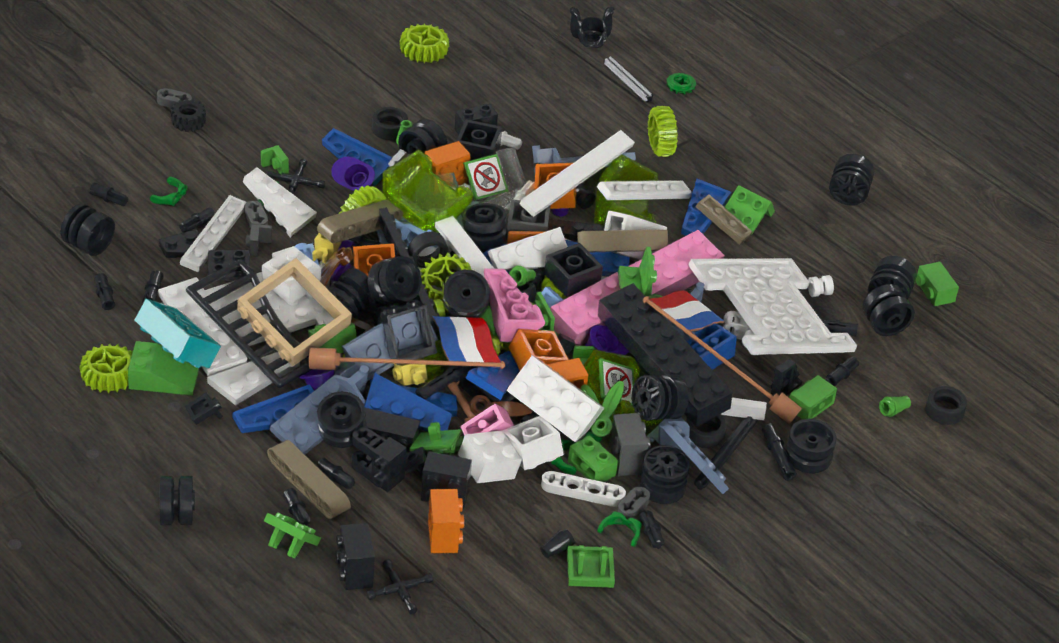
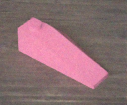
[484,269,545,342]

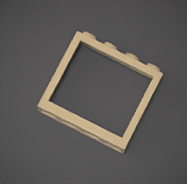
[237,258,352,366]

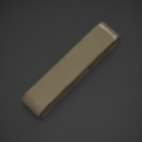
[317,200,403,243]
[577,230,669,253]
[267,440,351,519]

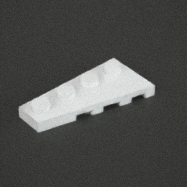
[243,167,317,237]
[488,227,568,270]
[207,352,300,405]

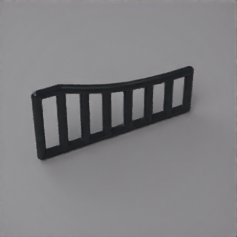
[186,259,313,388]

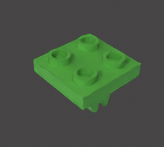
[264,512,321,558]
[567,545,615,588]

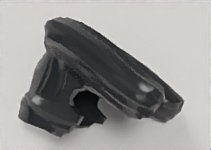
[570,7,615,48]

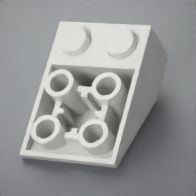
[604,211,667,261]

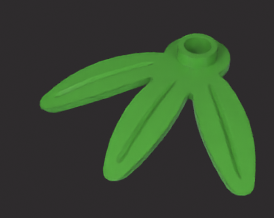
[581,381,624,437]

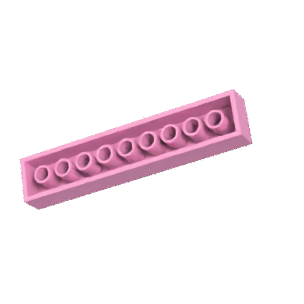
[550,230,725,350]

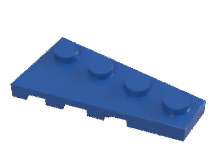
[322,128,392,187]
[466,351,520,400]
[232,384,314,433]

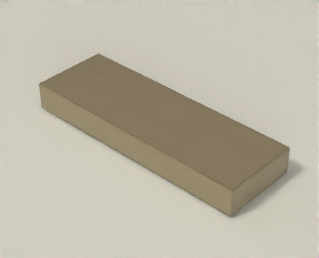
[696,194,752,245]

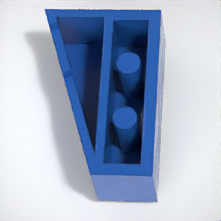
[687,324,737,370]

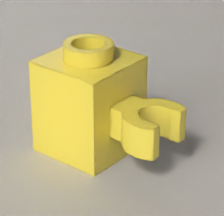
[312,233,341,263]
[392,358,428,386]

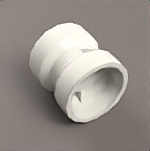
[808,275,834,297]

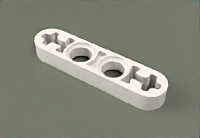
[541,471,626,507]

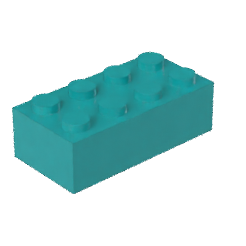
[134,299,221,368]

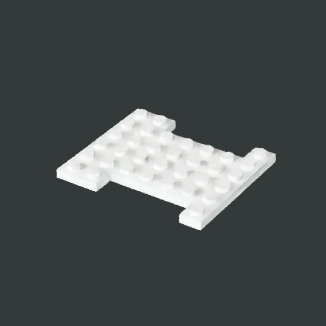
[158,247,334,376]
[688,258,857,355]

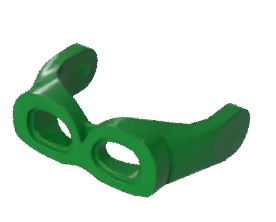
[150,177,187,206]
[551,439,577,475]
[597,511,642,547]

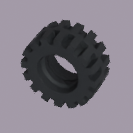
[171,99,206,132]

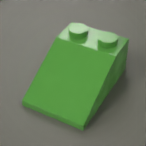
[128,341,199,396]

